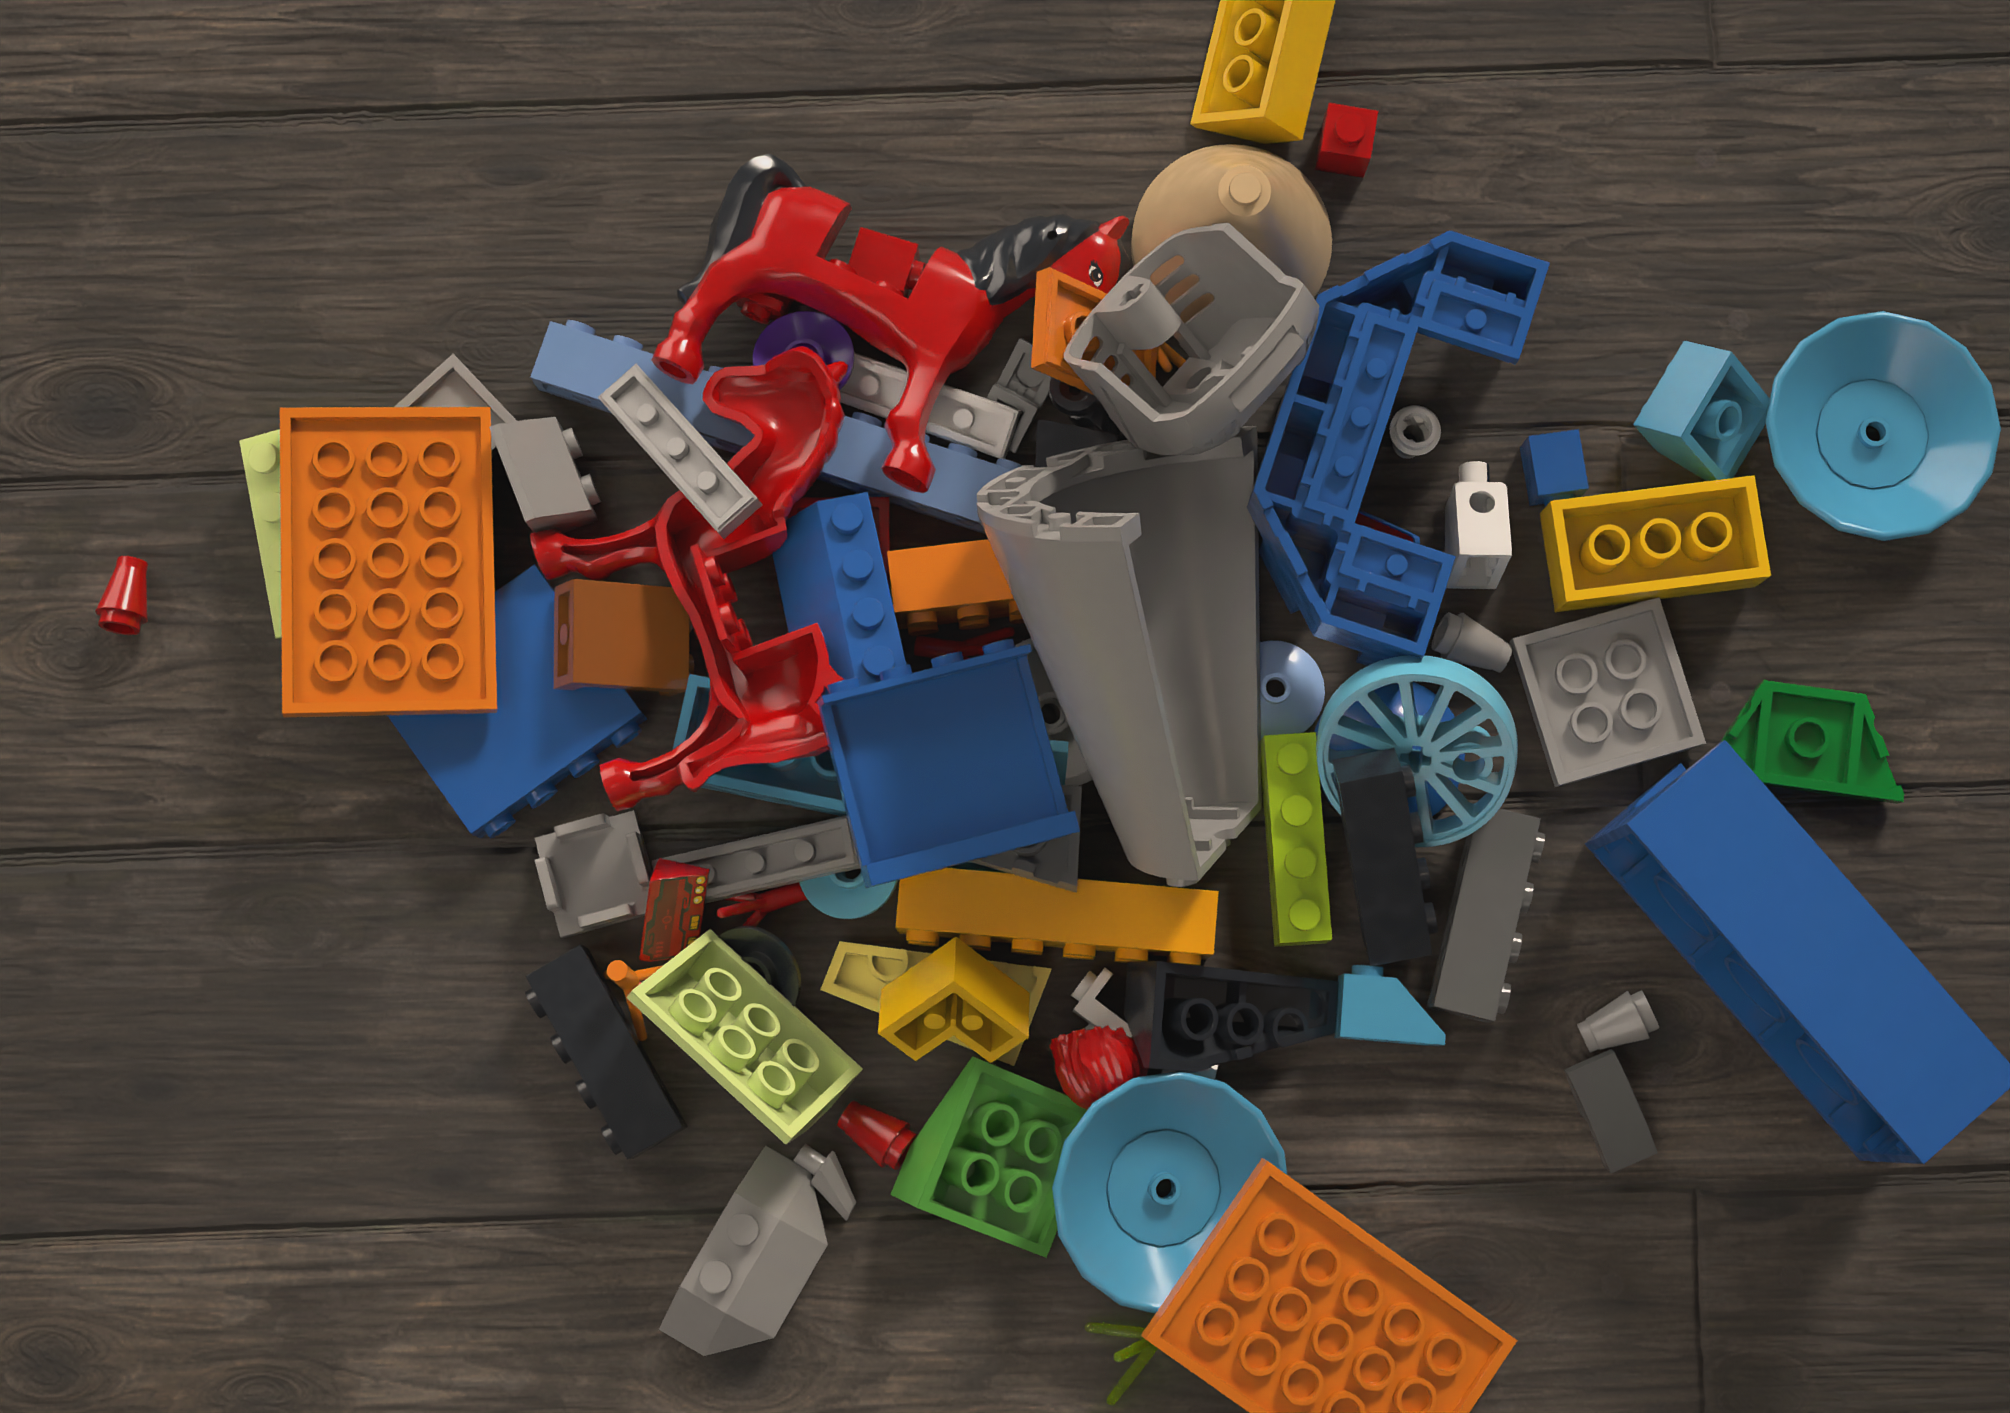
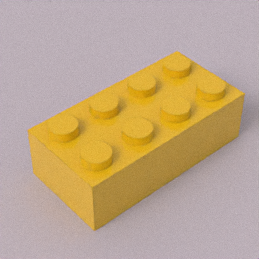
[1540,475,1771,612]

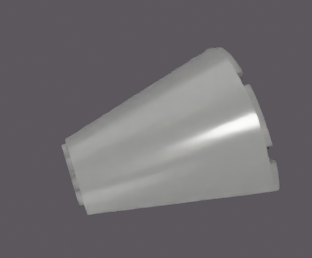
[976,426,1262,887]

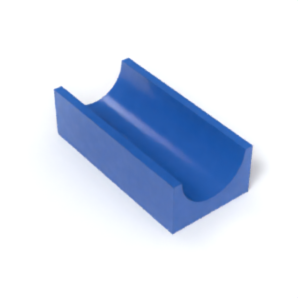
[1585,740,2010,1164]

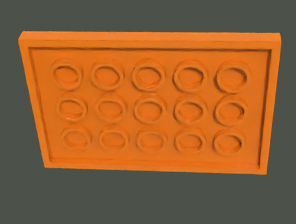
[280,407,497,717]
[1141,1158,1518,1413]

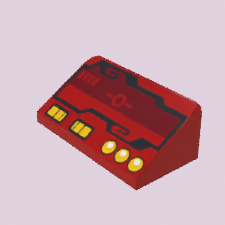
[639,858,710,962]

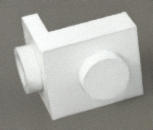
[1071,968,1132,1037]

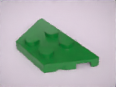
[1720,680,1904,804]

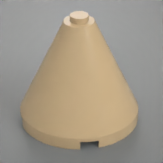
[1131,144,1332,323]

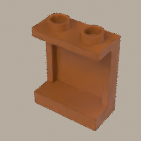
[554,579,694,696]

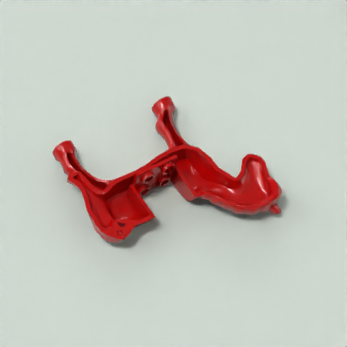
[530,346,848,811]

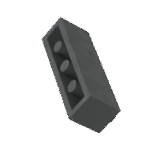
[1426,808,1545,1023]

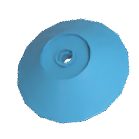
[1765,311,2001,541]
[1052,1071,1287,1314]

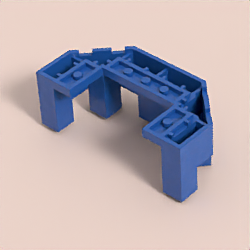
[1247,230,1550,666]

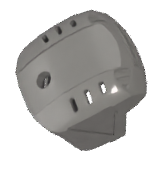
[1064,223,1320,455]

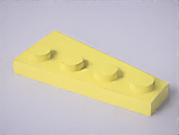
[820,941,1052,1066]

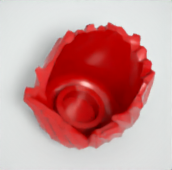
[1049,1025,1149,1110]

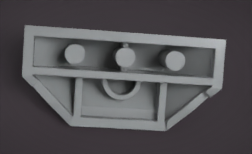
[659,1146,828,1356]

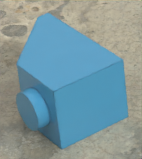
[1334,965,1446,1046]

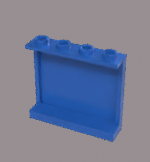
[387,564,647,839]
[817,639,1080,888]

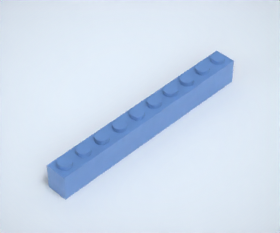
[530,320,1022,534]

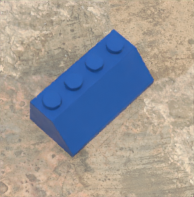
[772,492,906,695]

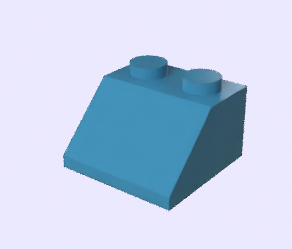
[1633,341,1770,481]

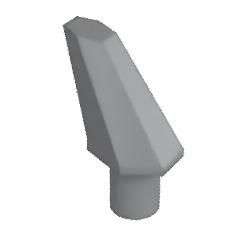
[794,1144,856,1221]

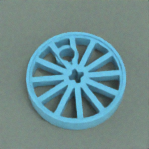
[1316,655,1518,847]

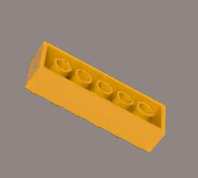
[896,868,1219,966]

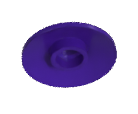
[753,311,855,390]

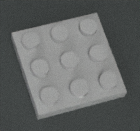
[1510,597,1706,787]

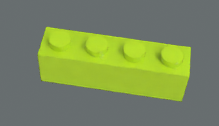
[1260,732,1332,947]

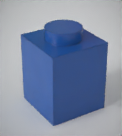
[1520,429,1589,507]

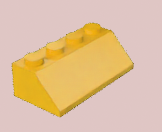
[1190,0,1335,144]

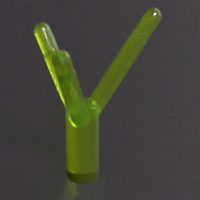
[1085,1322,1158,1405]

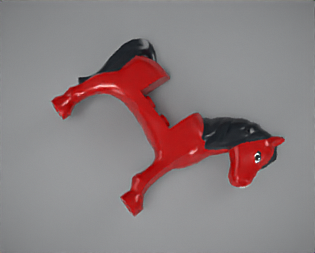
[651,154,1130,493]

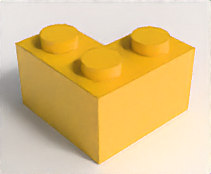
[878,937,1030,1063]

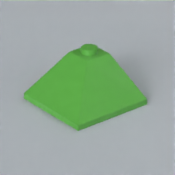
[891,1056,1087,1258]

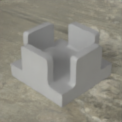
[535,810,653,938]

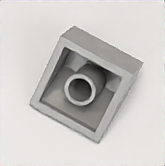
[489,417,601,533]

